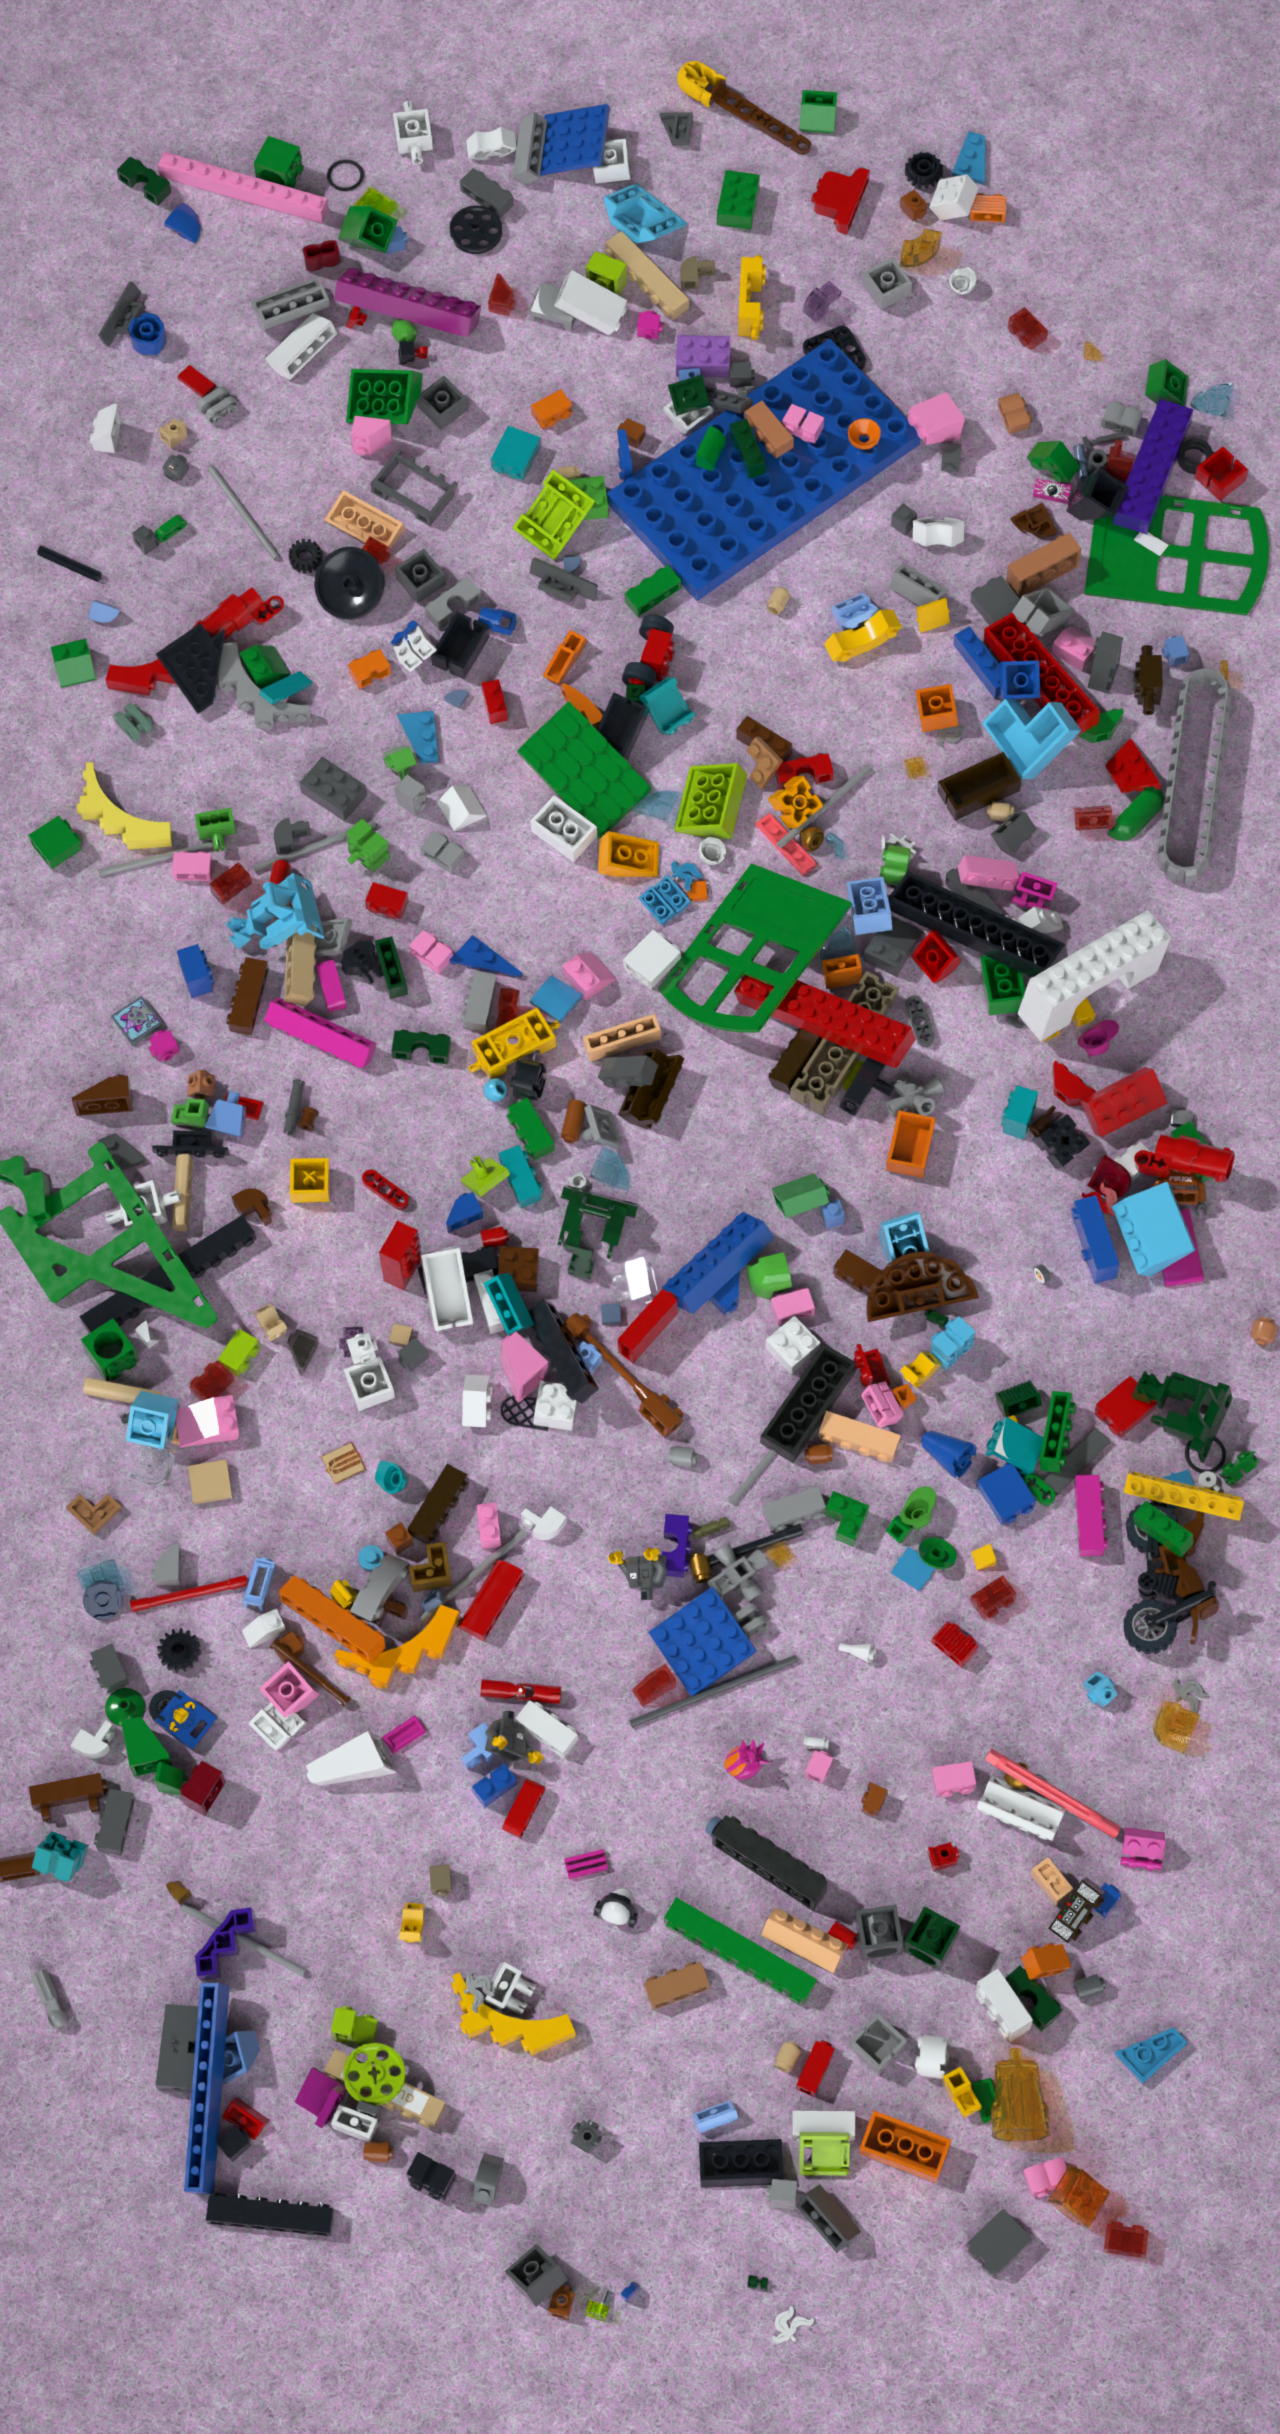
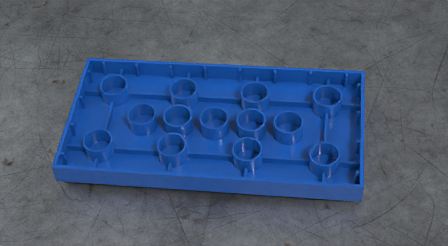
[607,339,921,601]

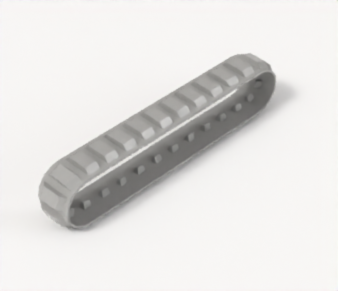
[1158,669,1231,884]

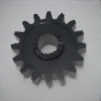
[905,152,943,189]
[157,1628,201,1673]

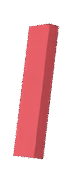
[756,813,817,876]

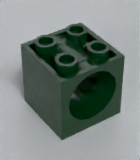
[904,1906,960,1971]

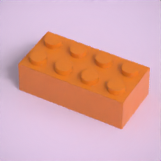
[859,2110,952,2184]

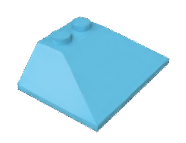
[604,183,687,243]

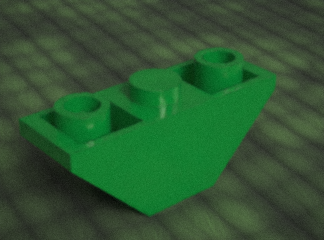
[1078,708,1124,743]

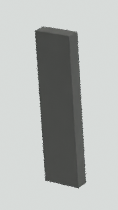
[706,386,753,414]
[1043,1428,1110,1496]

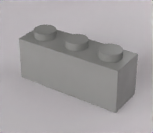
[889,563,948,606]
[461,971,497,1032]
[762,1486,826,1533]

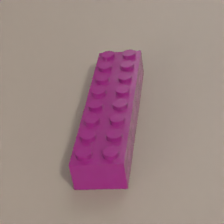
[334,268,481,338]

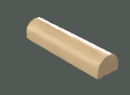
[171,1154,193,1231]
[83,1377,162,1404]

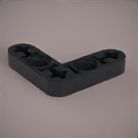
[803,326,866,370]

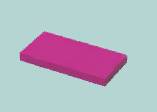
[1162,1209,1204,1287]

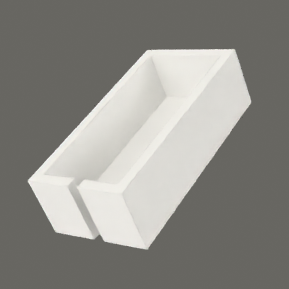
[420,1246,473,1331]

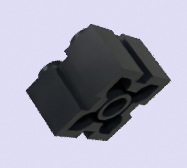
[1033,1114,1091,1169]
[406,2152,457,2201]

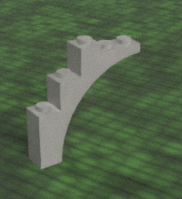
[219,643,311,730]

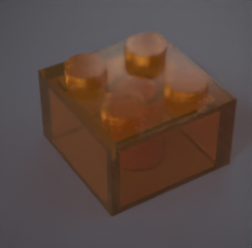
[1048,2166,1110,2228]

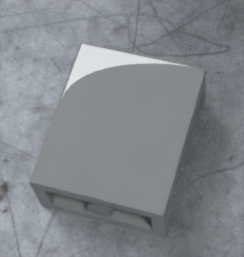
[529,283,576,331]

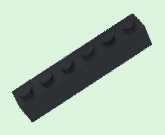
[528,1299,599,1403]
[206,2193,334,2237]

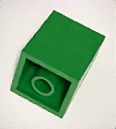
[338,206,398,253]
[121,1715,173,1777]

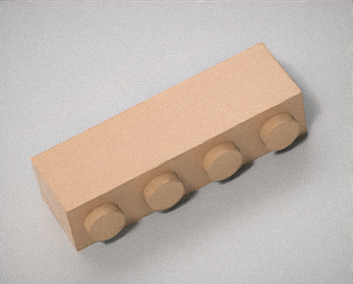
[583,1014,661,1062]
[818,1411,901,1463]
[761,1907,848,1973]

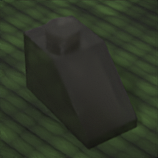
[287,1329,319,1377]

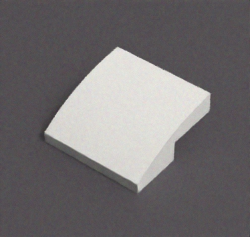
[248,1702,307,1751]

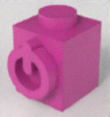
[637,311,664,340]
[148,1030,179,1062]

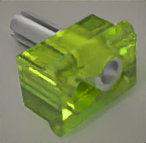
[585,2289,612,2322]

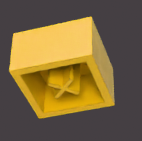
[290,1158,330,1203]

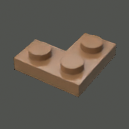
[746,736,783,789]
[66,1494,122,1535]

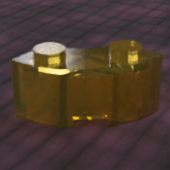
[900,229,942,267]

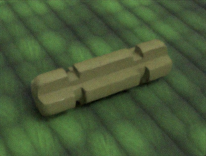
[692,1517,730,1540]

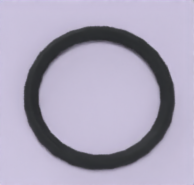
[327,159,364,191]
[1185,1437,1226,1473]

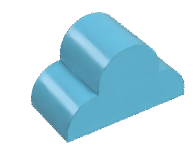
[878,1211,930,1264]

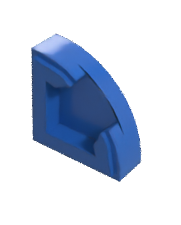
[621,2282,640,2302]

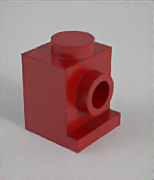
[927,1842,960,1872]

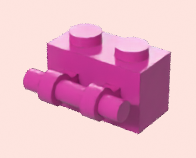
[1012,871,1058,910]
[1120,1827,1165,1871]

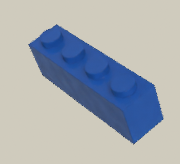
[954,626,1000,699]

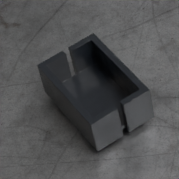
[431,612,490,679]
[597,692,650,760]

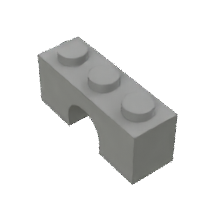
[425,577,482,630]

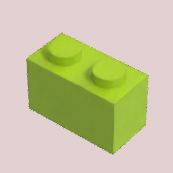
[217,1328,260,1377]

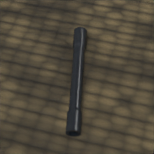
[708,1524,804,1567]

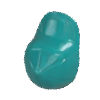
[375,1461,408,1494]

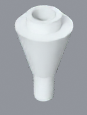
[839,1643,876,1663]

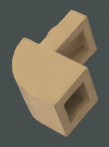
[253,1303,287,1342]

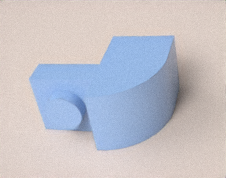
[461,1723,495,1769]

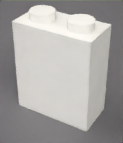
[623,930,681,990]

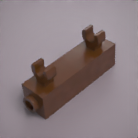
[29,1773,108,1822]

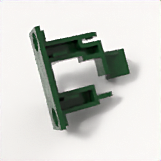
[557,1184,639,1280]
[1132,1371,1233,1463]

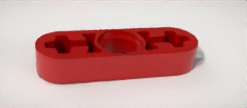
[362,1169,409,1210]

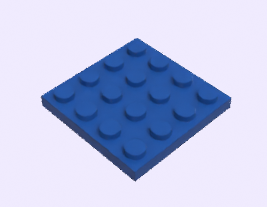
[540,104,610,176]
[648,1586,758,1696]

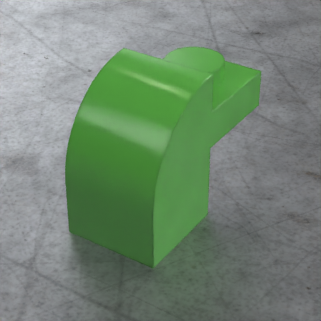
[171,1099,210,1129]

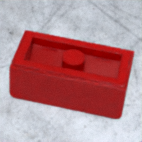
[222,2097,270,2140]

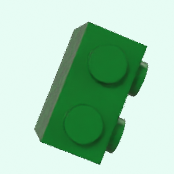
[28,815,82,870]

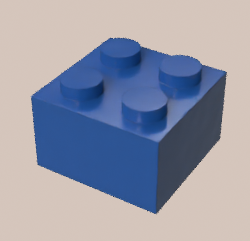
[177,944,214,998]

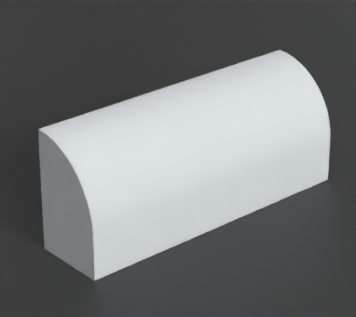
[265,313,337,380]

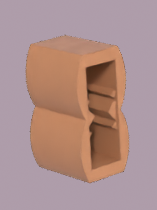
[997,393,1032,434]

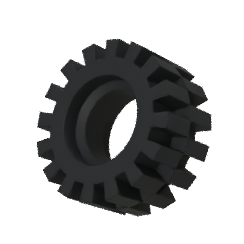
[289,539,322,574]

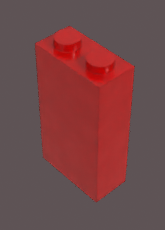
[618,1289,678,1364]

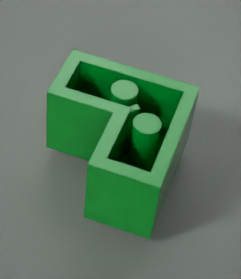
[1026,441,1081,482]
[825,1491,869,1547]

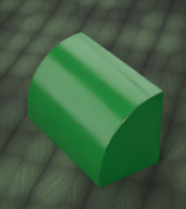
[696,425,726,471]

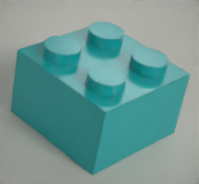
[1001,1085,1038,1140]

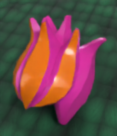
[724,1739,769,1781]

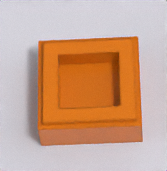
[688,881,707,901]

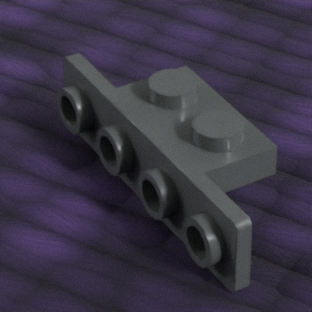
[98,282,146,347]
[529,557,598,602]

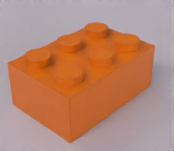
[886,1110,936,1178]

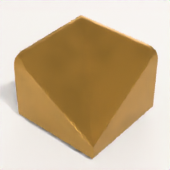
[166,1881,192,1905]

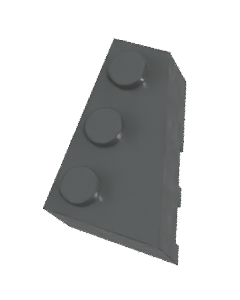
[1088,631,1123,694]

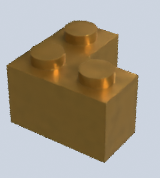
[409,1542,452,1592]

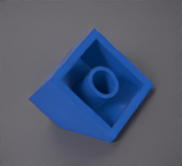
[999,661,1040,700]

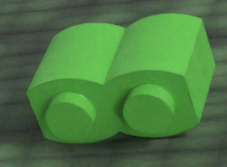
[880,845,911,886]

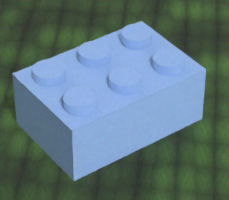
[846,877,892,935]

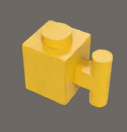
[329,1579,357,1611]

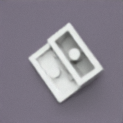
[663,401,714,434]

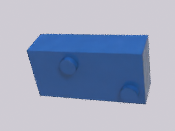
[1071,1195,1119,1284]

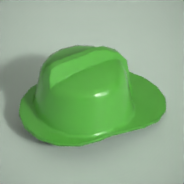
[900,1486,937,1531]

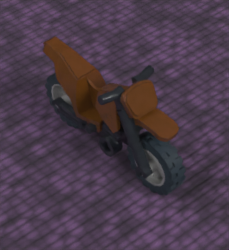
[1123,1501,1219,1654]

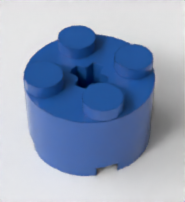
[129,313,166,355]

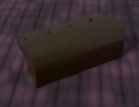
[618,1048,685,1129]

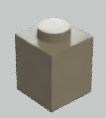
[429,1864,452,1897]

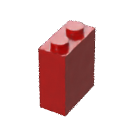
[1095,1375,1157,1438]

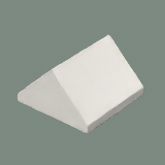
[437,786,487,832]

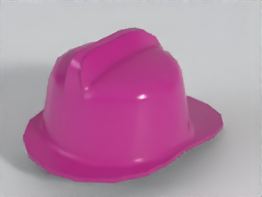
[1078,1020,1119,1057]

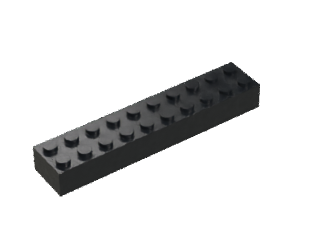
[888,871,1068,978]

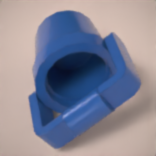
[478,607,517,635]

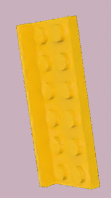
[1124,1470,1245,1521]

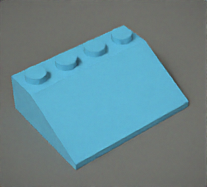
[1112,1182,1196,1277]

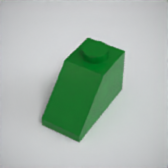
[154,1762,188,1795]

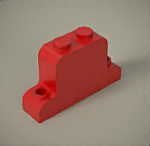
[811,168,870,235]

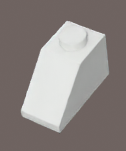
[242,1609,286,1648]

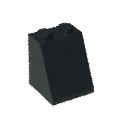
[1066,468,1128,520]

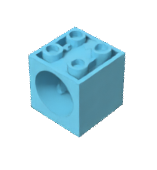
[126,1391,179,1449]

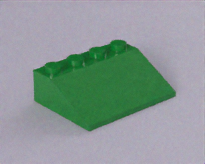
[346,369,423,425]

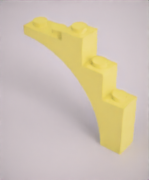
[77,762,172,850]

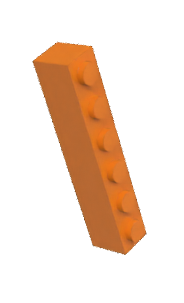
[279,1575,386,1664]

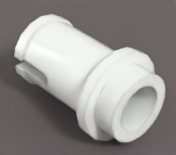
[804,1736,830,1751]

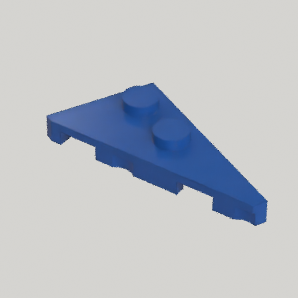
[449,935,523,978]

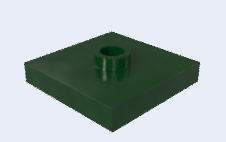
[668,375,711,416]

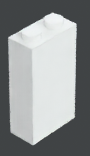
[554,270,627,335]

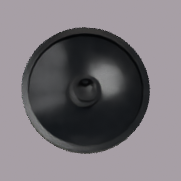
[314,547,385,620]

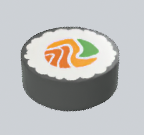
[1033,1264,1050,1284]

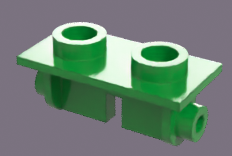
[1218,1450,1259,1485]

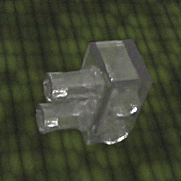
[611,1258,658,1305]

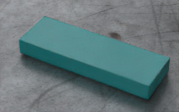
[259,671,312,705]

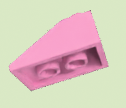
[176,1395,239,1448]

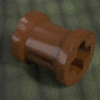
[298,1107,319,1131]

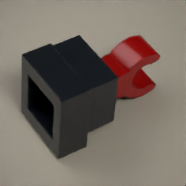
[398,341,428,365]

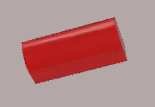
[457,1560,524,1642]

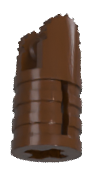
[1028,1105,1062,1136]

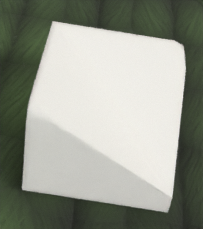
[136,1320,160,1349]

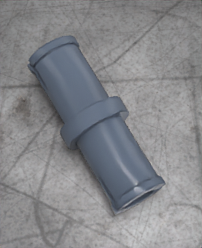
[1073,444,1089,481]

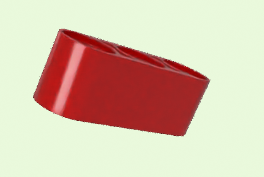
[502,1778,546,1838]

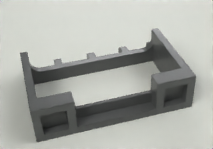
[370,449,458,526]

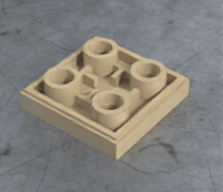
[188,1459,233,1505]

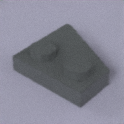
[659,112,694,145]

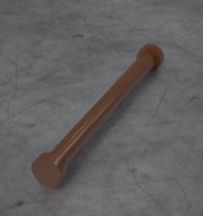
[269,1638,351,1707]

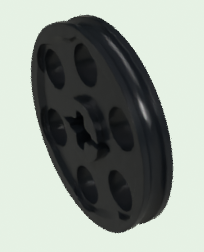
[449,205,502,254]

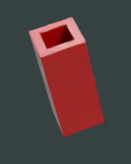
[796,2040,835,2098]

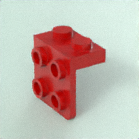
[853,1344,890,1388]

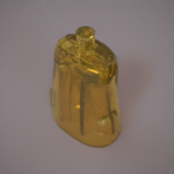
[990,2047,1050,2141]

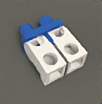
[391,620,437,672]

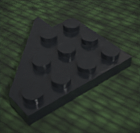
[155,623,225,715]

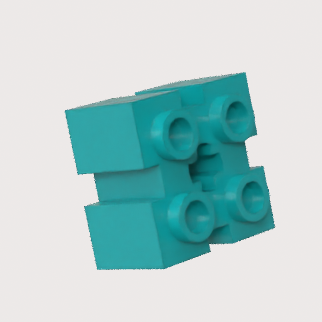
[32,1831,88,1882]

